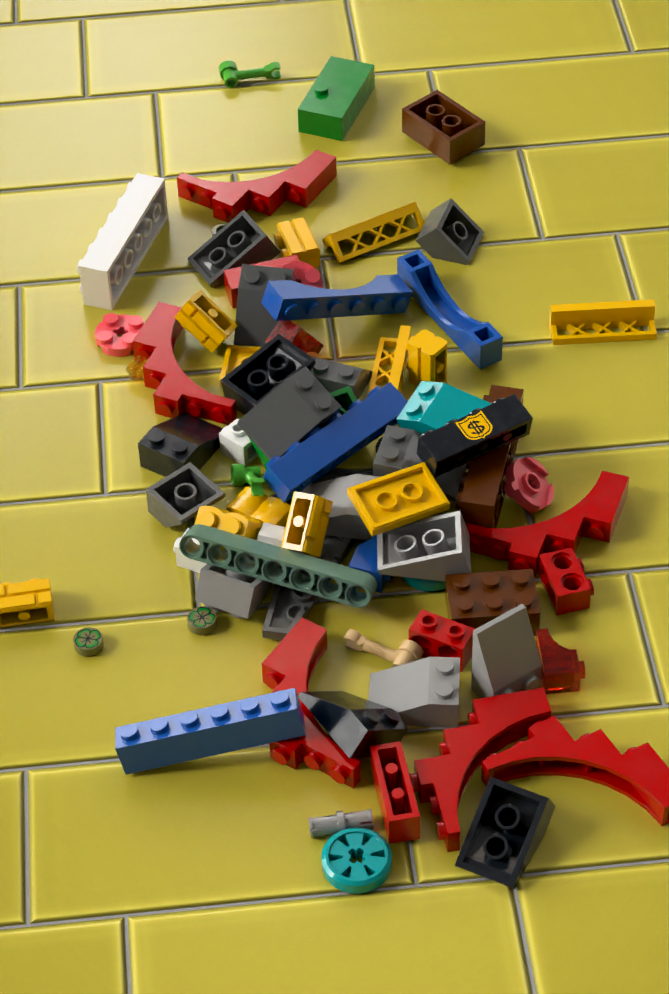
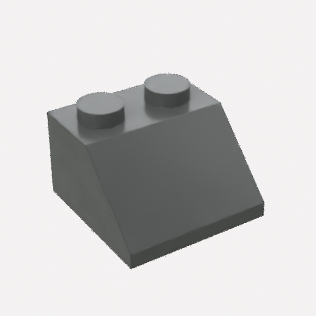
[416,198,484,265]
[310,357,372,400]
[146,462,225,527]

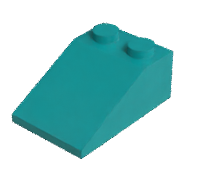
[396,381,492,434]

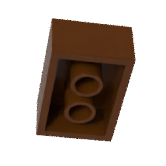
[402,90,485,165]
[445,569,540,636]

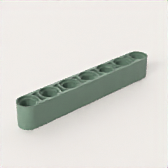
[179,524,377,608]

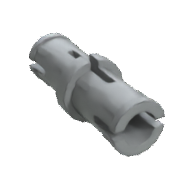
[308,809,374,838]

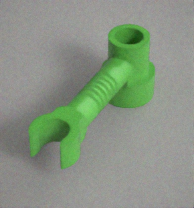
[219,61,281,88]
[231,464,265,496]

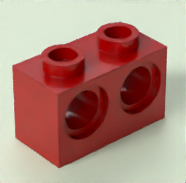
[538,548,594,616]
[409,609,475,672]

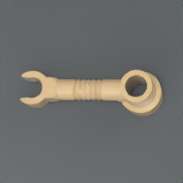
[344,629,424,667]

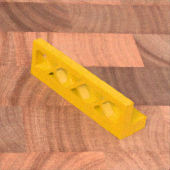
[322,202,424,264]
[549,299,657,345]
[368,325,411,394]

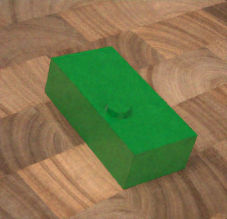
[298,56,375,141]

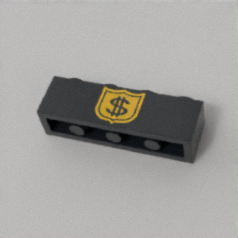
[416,394,533,478]

